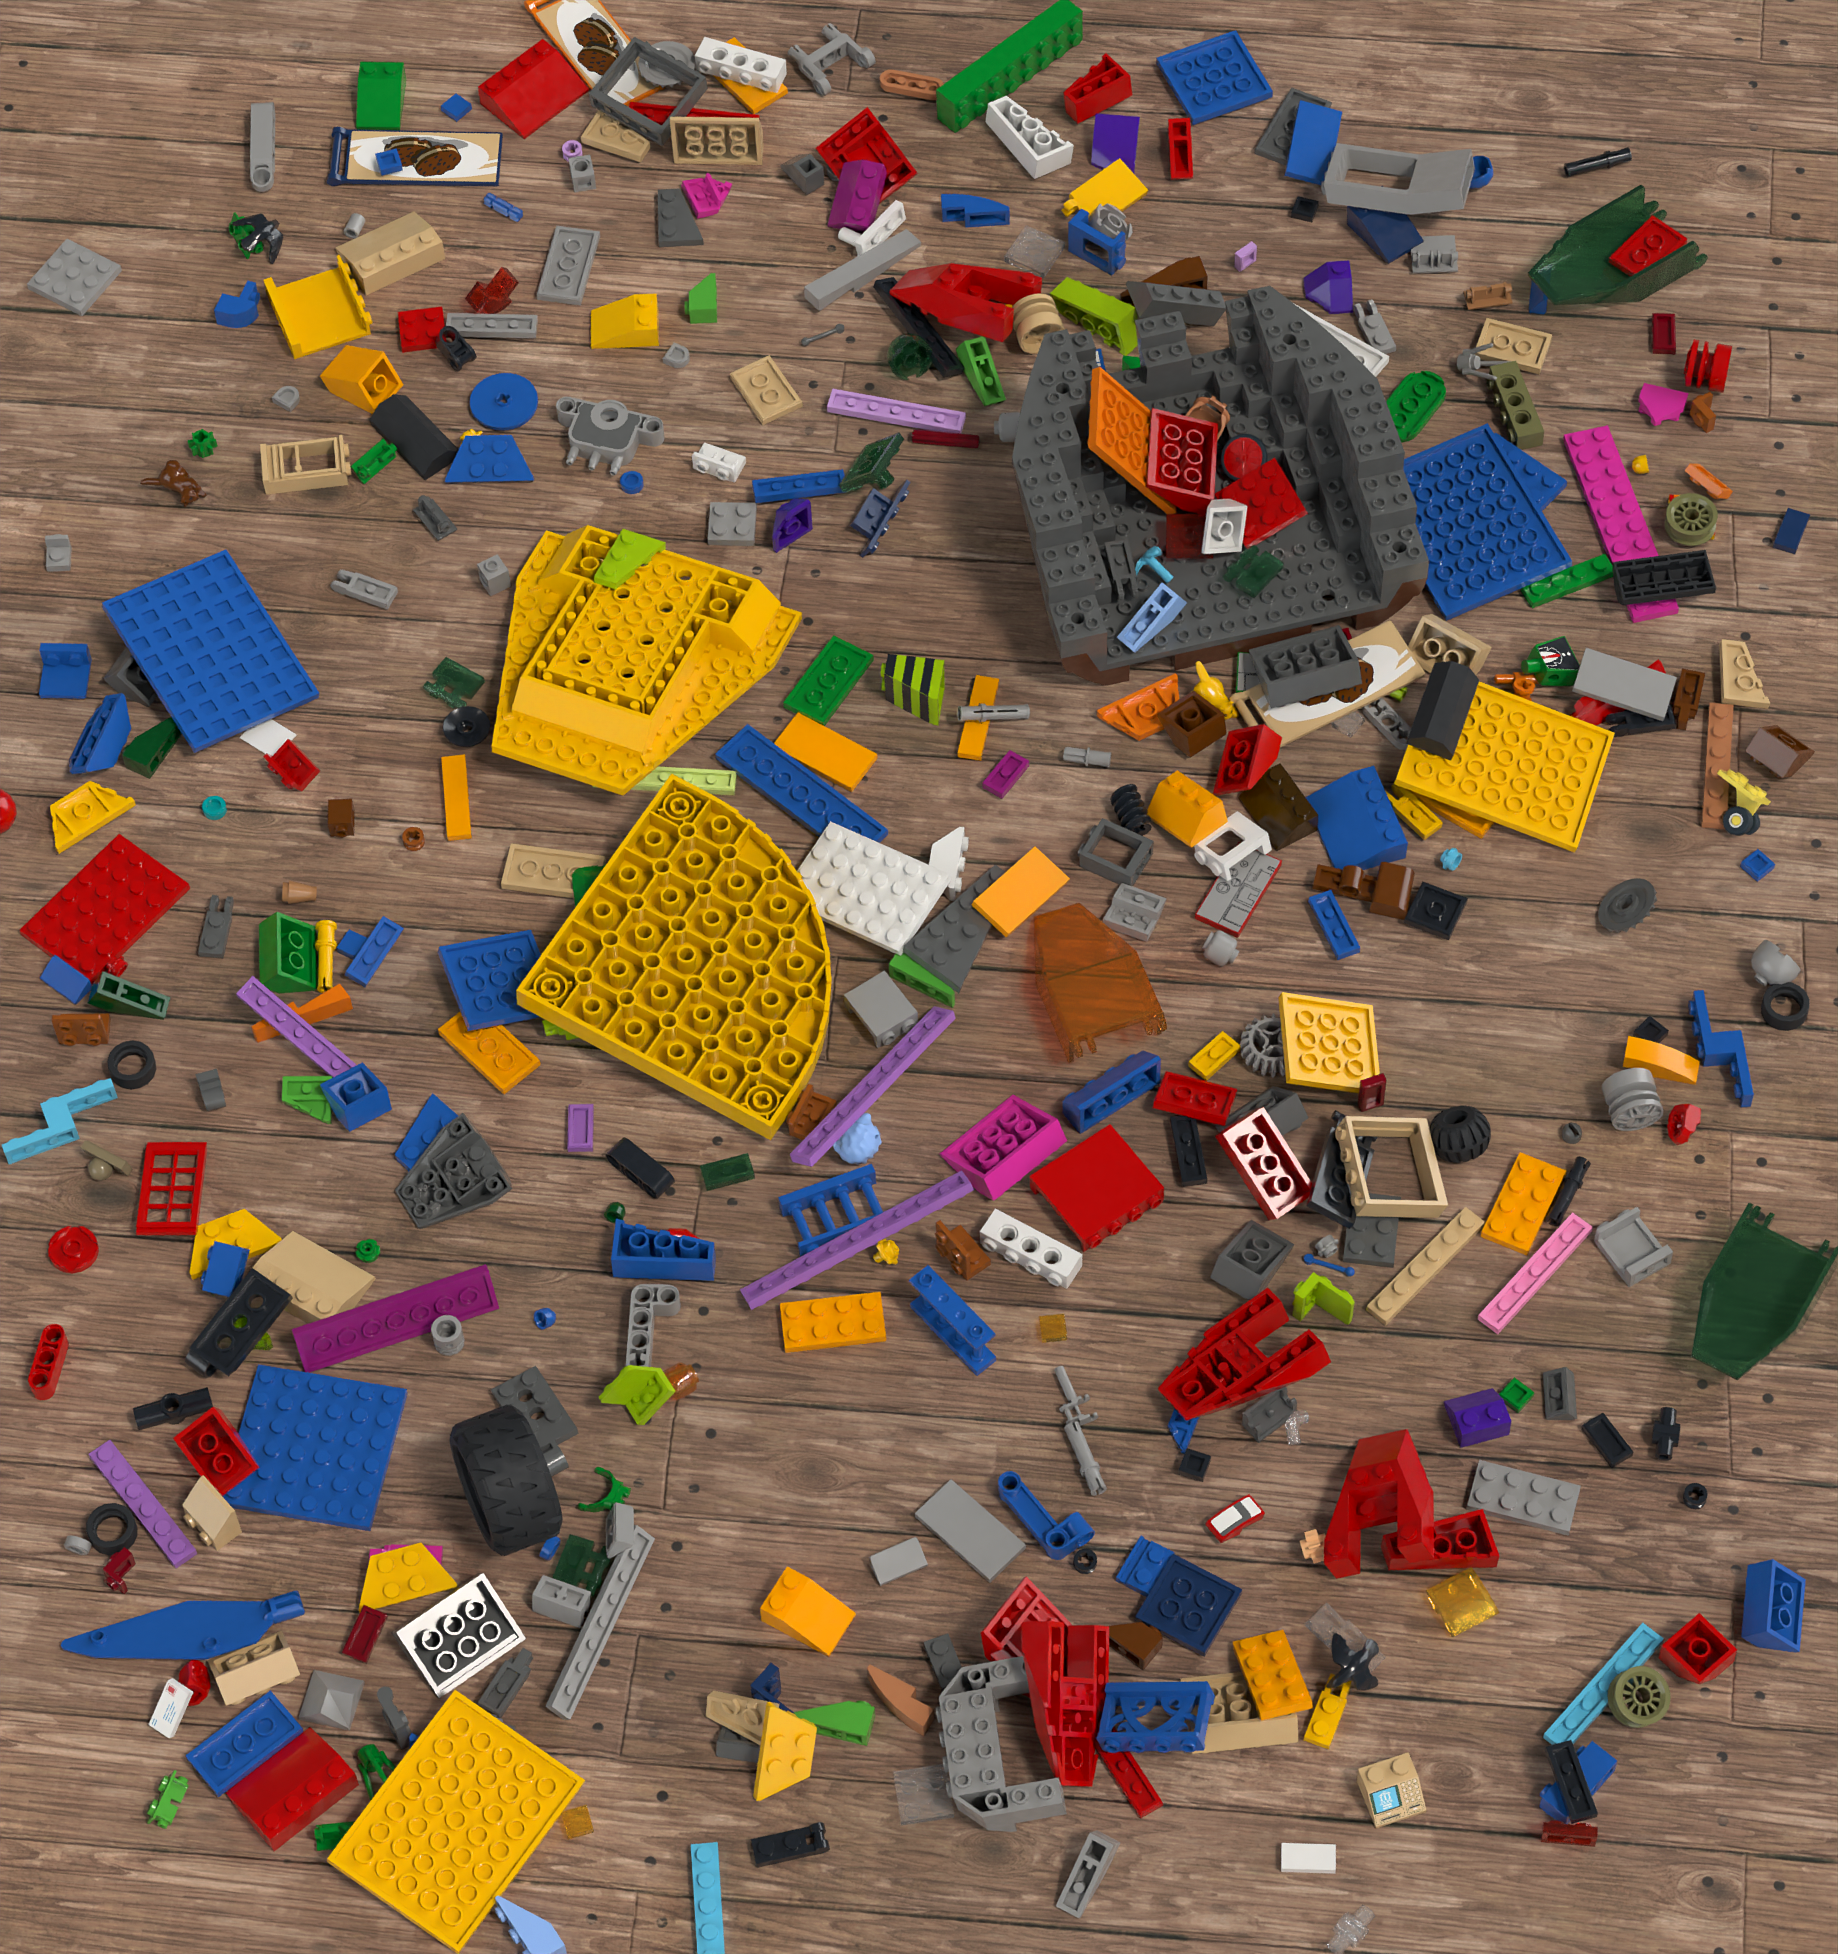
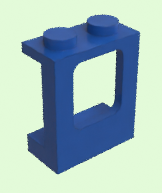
[1068,208,1126,276]

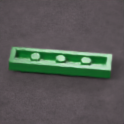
[1521,554,1613,609]

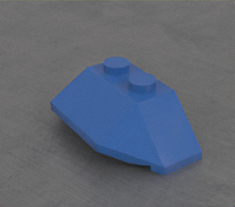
[69,693,131,774]

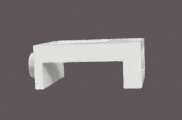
[1194,811,1272,881]

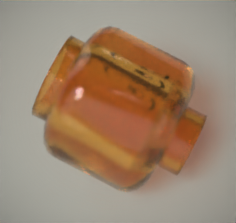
[663,1362,699,1400]

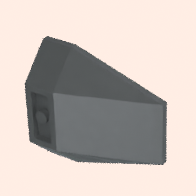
[395,1113,513,1229]

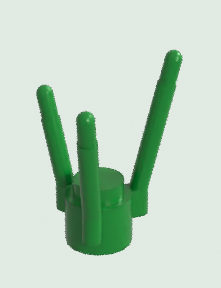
[357,1744,396,1801]

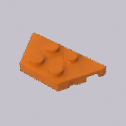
[1097,673,1179,741]

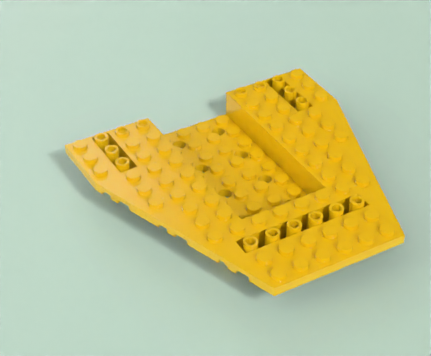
[492,525,802,796]

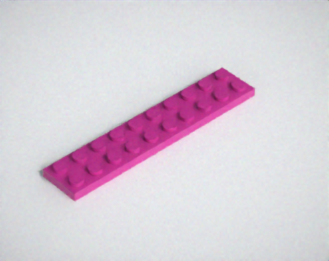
[1563,425,1679,623]

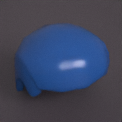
[1470,156,1493,189]

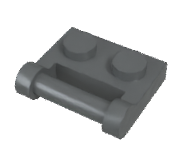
[377,1686,412,1750]

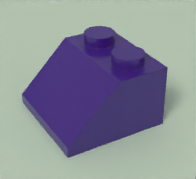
[1444,1388,1512,1448]

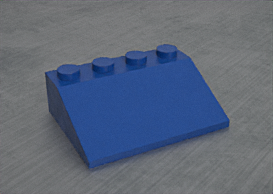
[1306,766,1408,870]

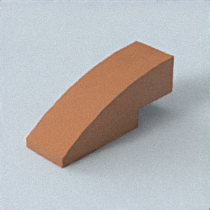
[867,1665,934,1736]

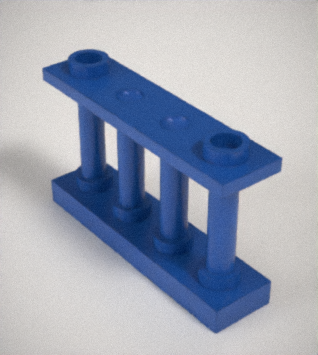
[778,1164,885,1257]
[909,1265,996,1376]

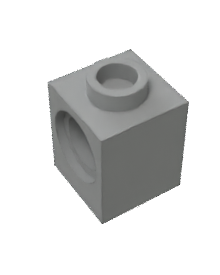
[568,155,596,193]
[477,554,511,596]

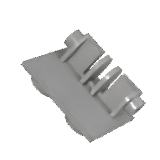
[1411,235,1458,273]

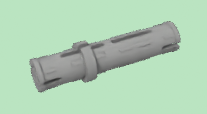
[957,703,1030,722]
[1064,1422,1107,1496]

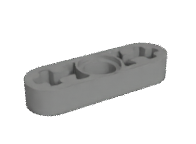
[1362,698,1411,750]

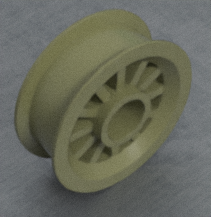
[1664,493,1718,546]
[1608,1666,1671,1728]

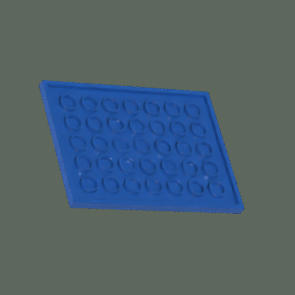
[1403,423,1572,621]

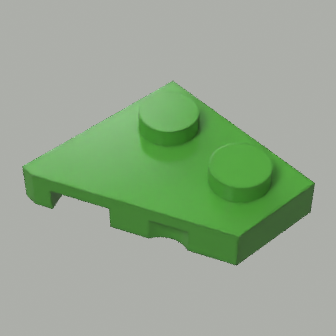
[282,1076,333,1124]

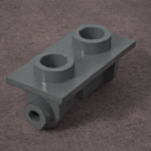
[413,495,457,541]

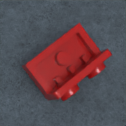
[263,739,321,792]

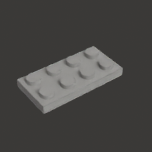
[1467,1460,1581,1536]

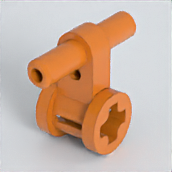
[1494,672,1539,701]

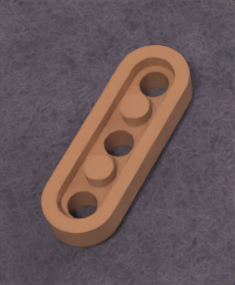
[880,70,944,100]

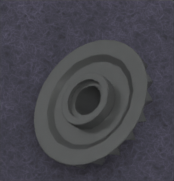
[1598,878,1657,933]

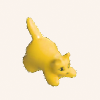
[1191,661,1239,720]

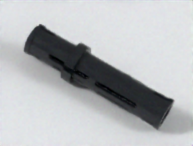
[1564,147,1632,177]
[1545,1156,1591,1227]

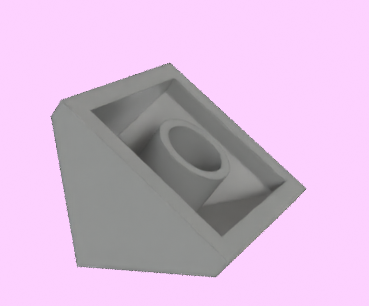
[298,1670,365,1731]

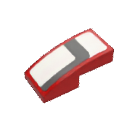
[1205,1494,1265,1543]

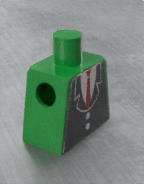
[1521,636,1580,686]

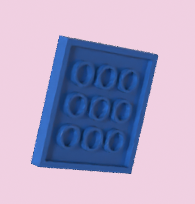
[1156,30,1273,125]
[438,930,541,1031]

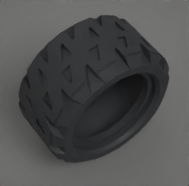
[449,1404,563,1556]

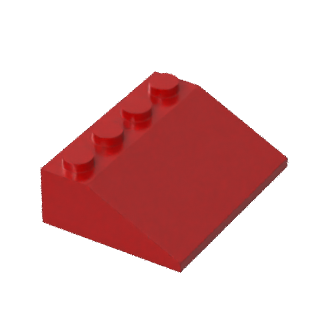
[478,39,589,139]
[1146,408,1218,515]
[225,1727,359,1851]

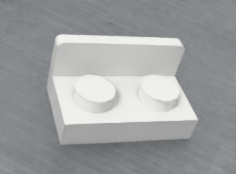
[692,443,746,483]

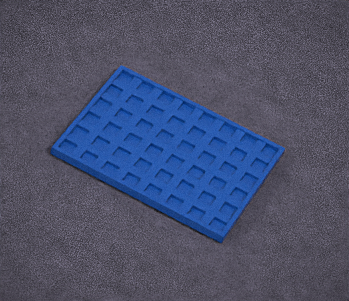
[102,549,319,753]

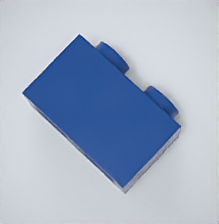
[201,1241,250,1297]

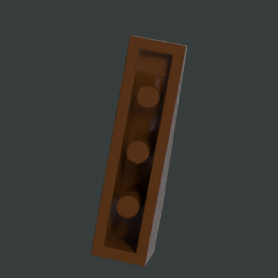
[1120,256,1208,307]

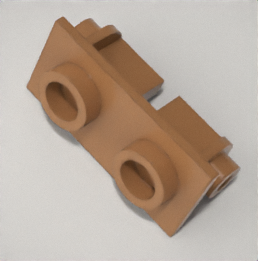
[1463,282,1513,310]

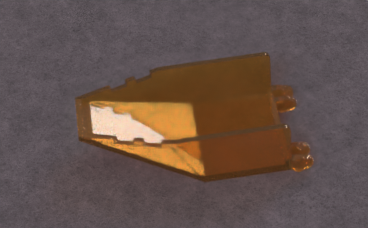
[1034,903,1167,1063]

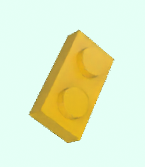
[1188,1031,1241,1081]

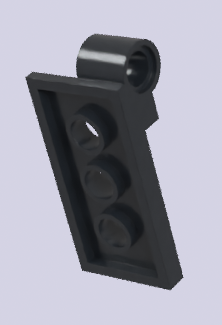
[185,1268,293,1378]

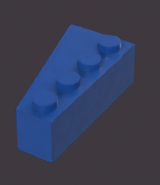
[611,1219,716,1281]

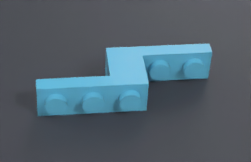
[2,1078,118,1164]

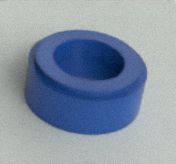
[620,471,644,494]
[539,1536,561,1561]

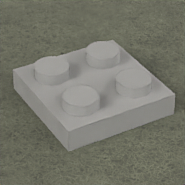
[708,502,757,546]

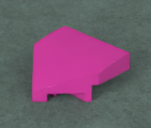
[681,173,732,219]
[1638,383,1689,426]

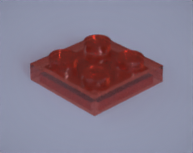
[1166,514,1213,559]

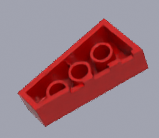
[1381,1509,1500,1570]

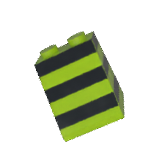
[881,654,945,726]

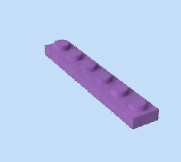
[236,976,356,1077]
[89,1440,197,1568]

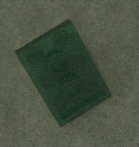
[838,433,904,492]

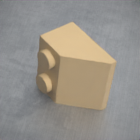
[183,1475,242,1551]

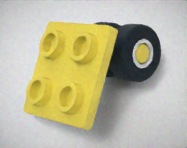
[1717,769,1771,836]

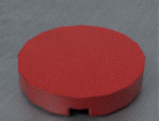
[48,1226,99,1274]

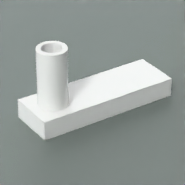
[838,200,906,256]

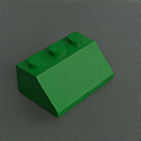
[259,912,317,994]

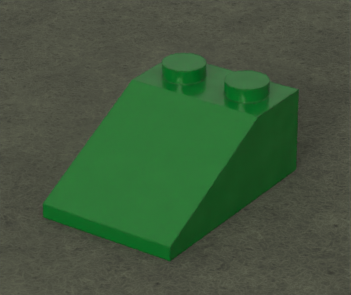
[356,62,407,130]

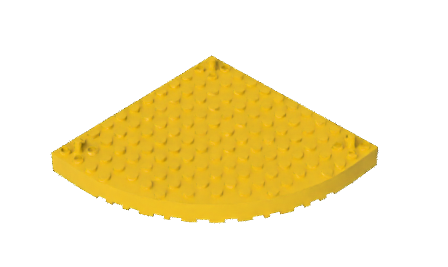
[516,773,832,1140]

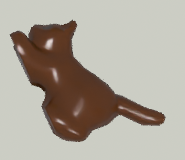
[140,460,207,507]

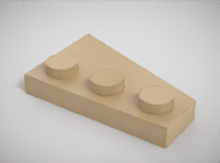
[1719,639,1770,709]
[706,1691,779,1745]

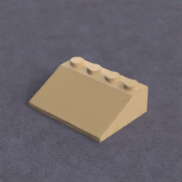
[670,117,764,165]
[335,212,445,295]
[253,1231,376,1324]
[1180,1672,1298,1754]

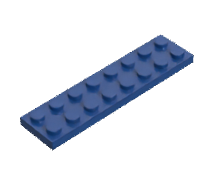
[715,724,888,843]

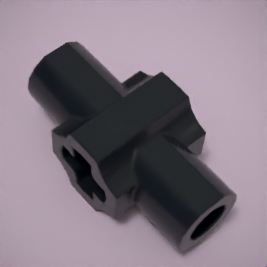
[1652,1407,1681,1461]

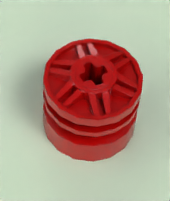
[1684,339,1732,393]

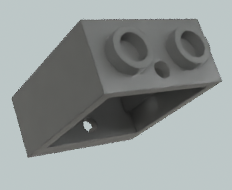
[1078,818,1154,886]

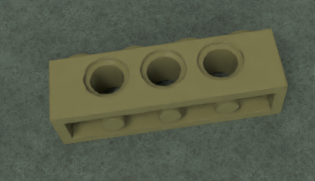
[1486,361,1544,450]

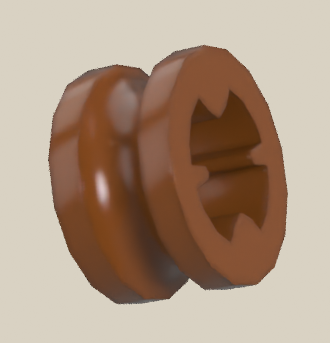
[402,827,425,851]

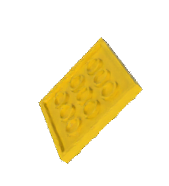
[1278,992,1380,1093]

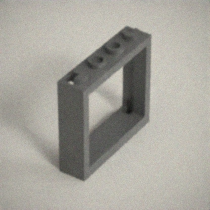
[589,37,708,146]

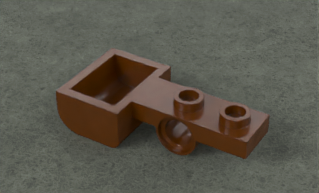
[1312,862,1415,920]

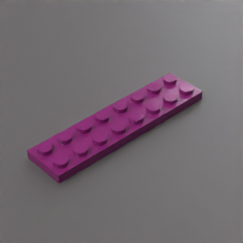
[292,1264,499,1373]

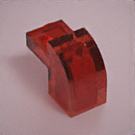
[465,267,519,314]

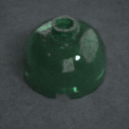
[886,333,933,380]

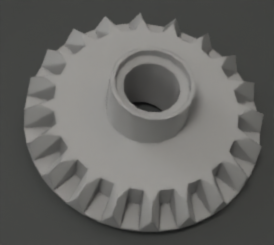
[638,41,695,88]

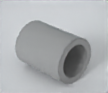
[344,213,365,239]

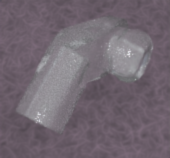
[1285,1410,1309,1446]

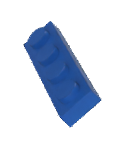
[752,469,847,503]

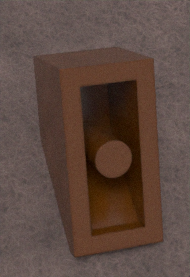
[1109,1622,1163,1670]

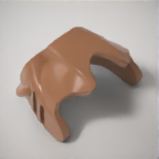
[1185,395,1230,441]

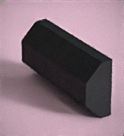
[370,394,459,480]
[1613,550,1716,605]
[1406,661,1479,761]

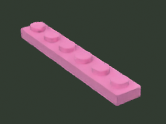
[1478,1212,1593,1334]

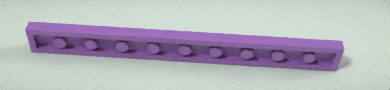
[790,1006,956,1167]
[740,1170,974,1310]

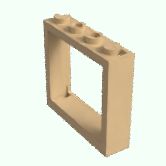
[1335,1116,1448,1218]

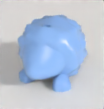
[833,1113,882,1165]

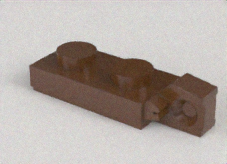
[1673,668,1705,731]

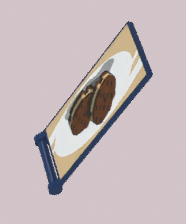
[327,126,503,187]

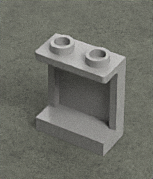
[844,970,918,1048]
[1594,1207,1673,1287]

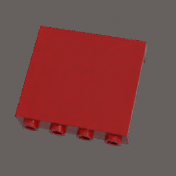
[1030,1124,1164,1252]

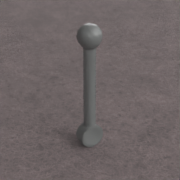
[801,324,844,346]

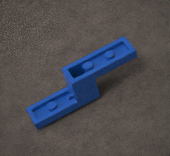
[1688,990,1754,1108]

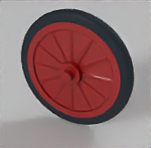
[1221,434,1267,481]

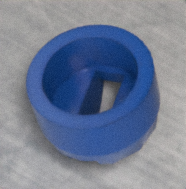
[534,1308,556,1330]

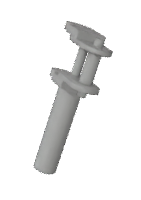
[1054,1366,1098,1426]

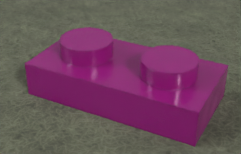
[982,750,1029,799]

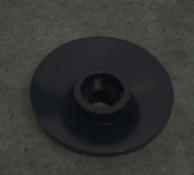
[443,706,490,747]

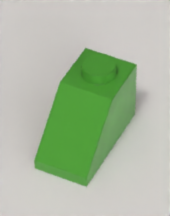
[685,273,717,324]

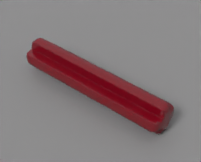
[912,429,980,448]

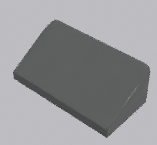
[1543,1367,1577,1420]
[716,1725,760,1763]

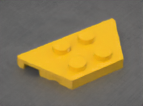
[50,781,136,854]
[190,1209,282,1280]
[359,1543,458,1613]
[753,1702,817,1801]

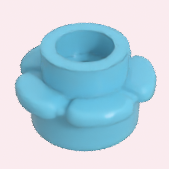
[1440,848,1462,871]

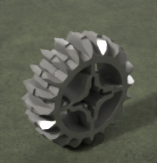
[1240,1013,1285,1077]

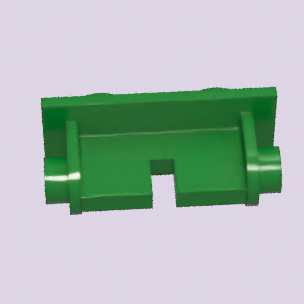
[229,212,264,259]
[350,438,397,484]
[314,1821,355,1851]

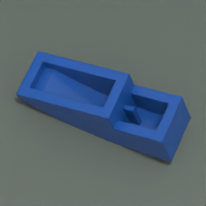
[941,194,1010,228]

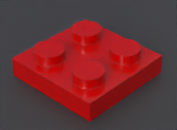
[398,306,447,353]

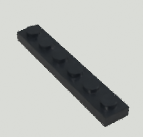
[873,277,965,378]

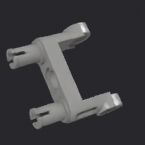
[788,23,876,97]

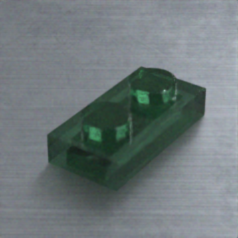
[700,1153,755,1191]

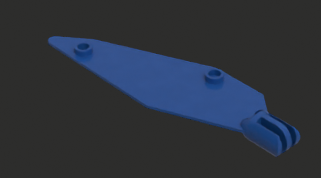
[61,1590,305,1660]

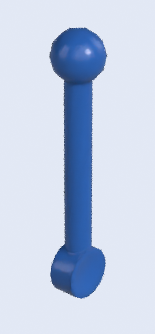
[1304,1254,1355,1277]

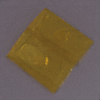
[1425,1567,1499,1637]

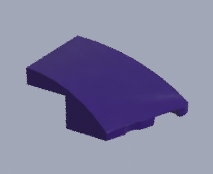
[1091,113,1140,174]

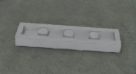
[446,313,538,338]

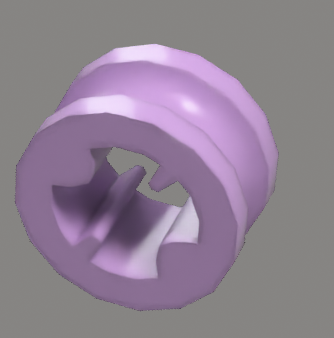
[562,140,583,162]

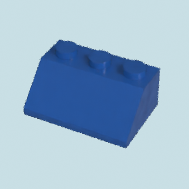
[1741,1559,1806,1653]

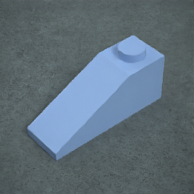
[1117,583,1187,652]

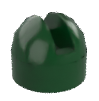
[604,1202,626,1223]

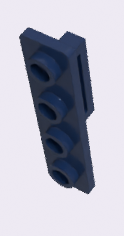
[850,480,910,558]

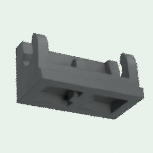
[1242,1387,1298,1443]

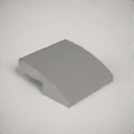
[1102,883,1167,942]

